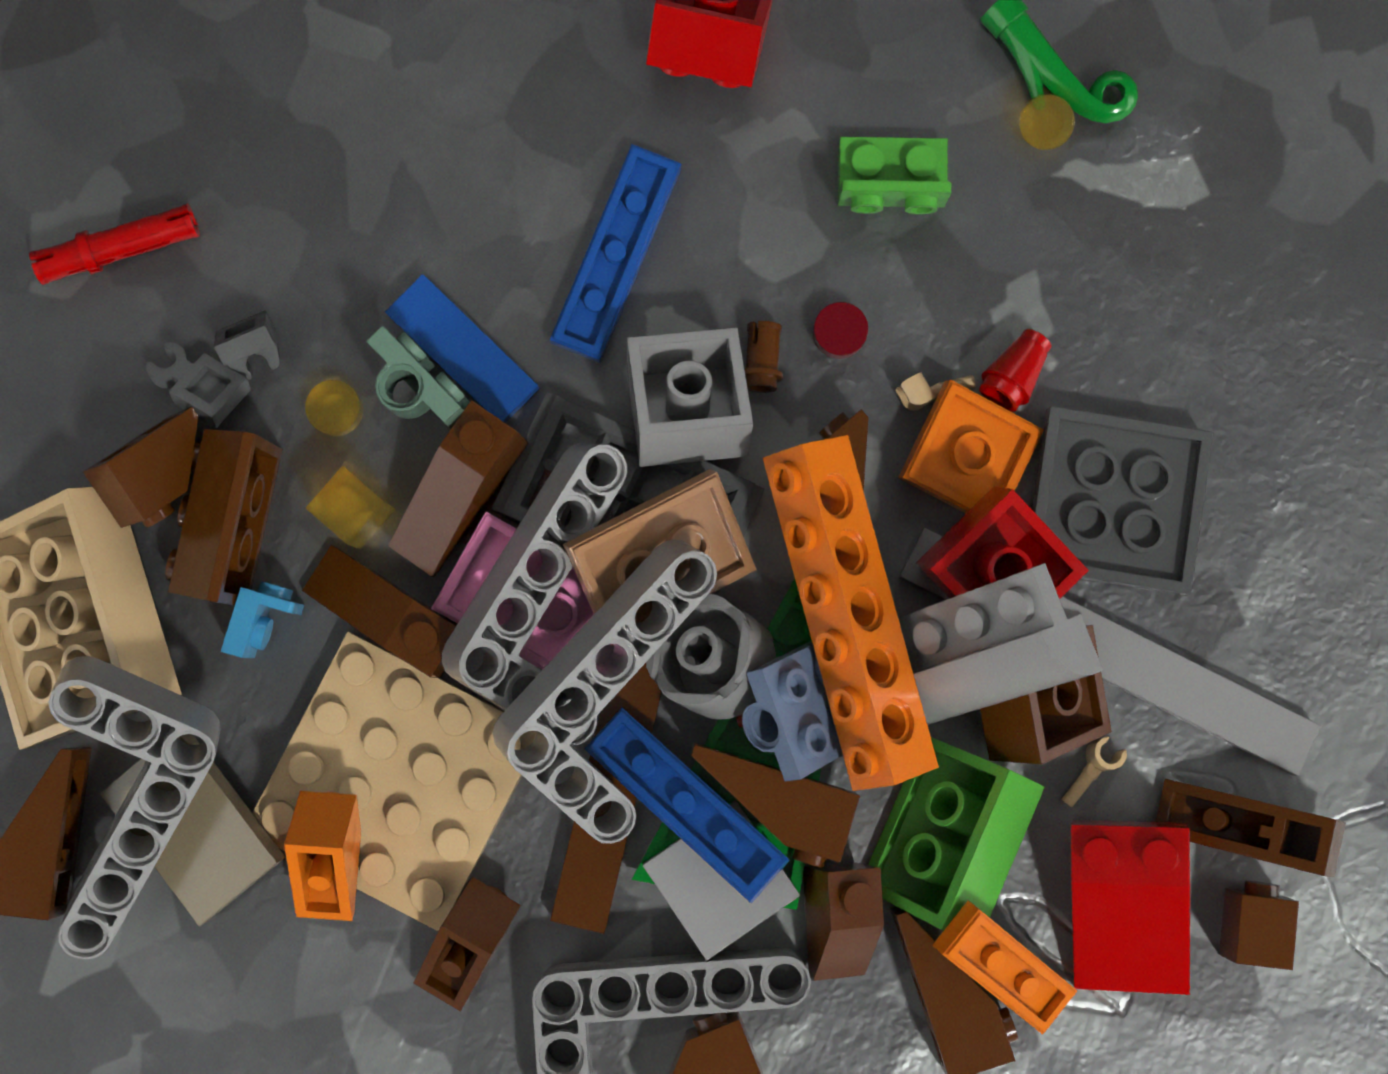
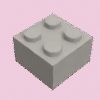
[627,328,753,467]

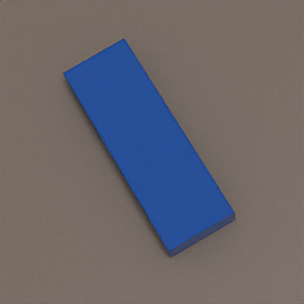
[385,274,540,423]

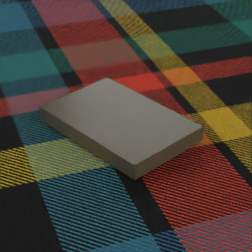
[100,734,286,926]

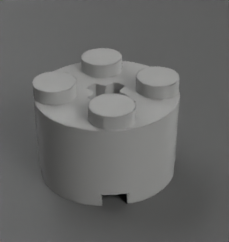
[646,594,776,719]

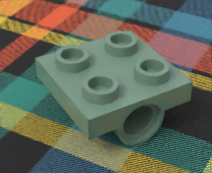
[366,326,470,429]

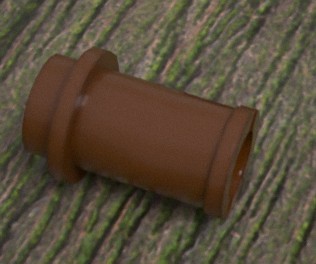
[744,321,783,393]

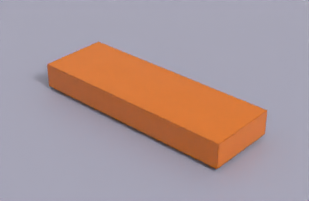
[932,900,1077,1035]

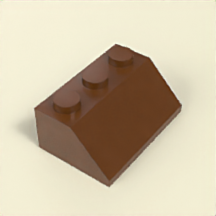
[165,429,283,605]

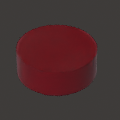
[813,302,868,359]

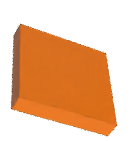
[898,379,1044,514]

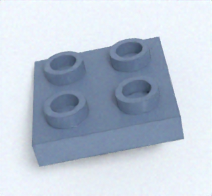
[742,641,843,782]

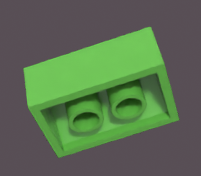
[868,737,1045,931]

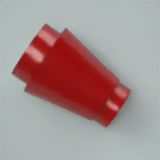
[979,329,1052,412]

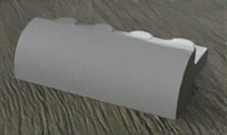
[898,563,1103,725]

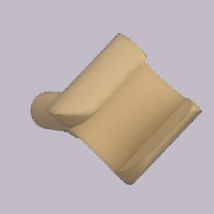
[896,372,976,411]
[1061,736,1127,807]

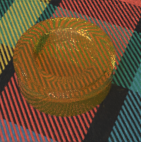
[1019,94,1075,150]
[305,380,363,436]

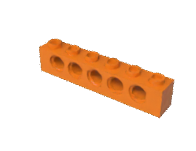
[762,435,939,791]

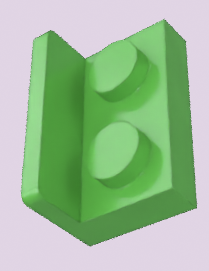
[838,137,951,215]

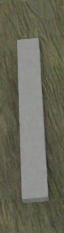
[898,528,1322,776]

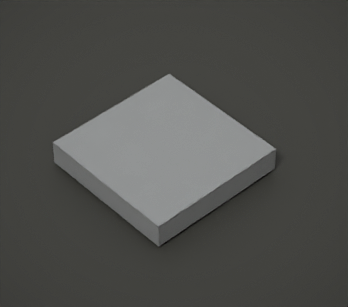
[642,800,800,961]

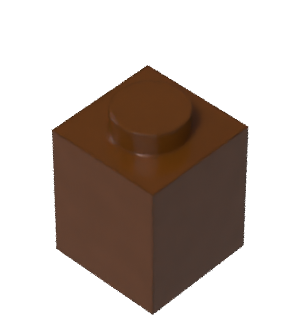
[1219,880,1299,970]

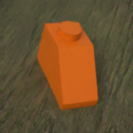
[284,791,361,921]

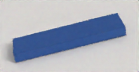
[550,144,681,363]
[584,708,790,904]

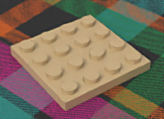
[252,632,536,931]

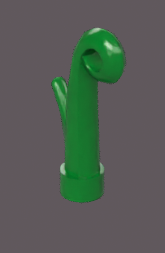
[980,0,1138,124]

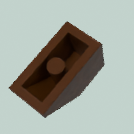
[83,407,198,528]
[803,862,884,981]
[413,877,521,1012]
[668,1012,763,1074]

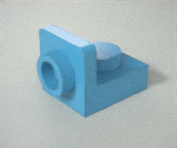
[220,581,304,658]

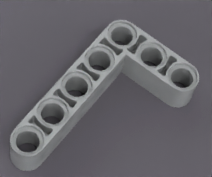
[442,443,627,746]
[493,539,717,844]
[49,656,221,960]
[532,947,811,1074]

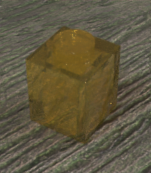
[306,466,396,549]

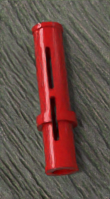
[29,203,200,285]

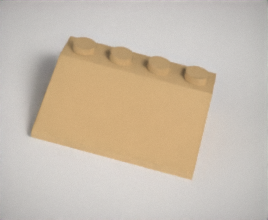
[0,487,182,750]

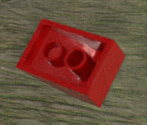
[1071,819,1190,995]

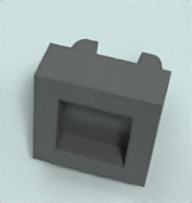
[214,310,280,380]

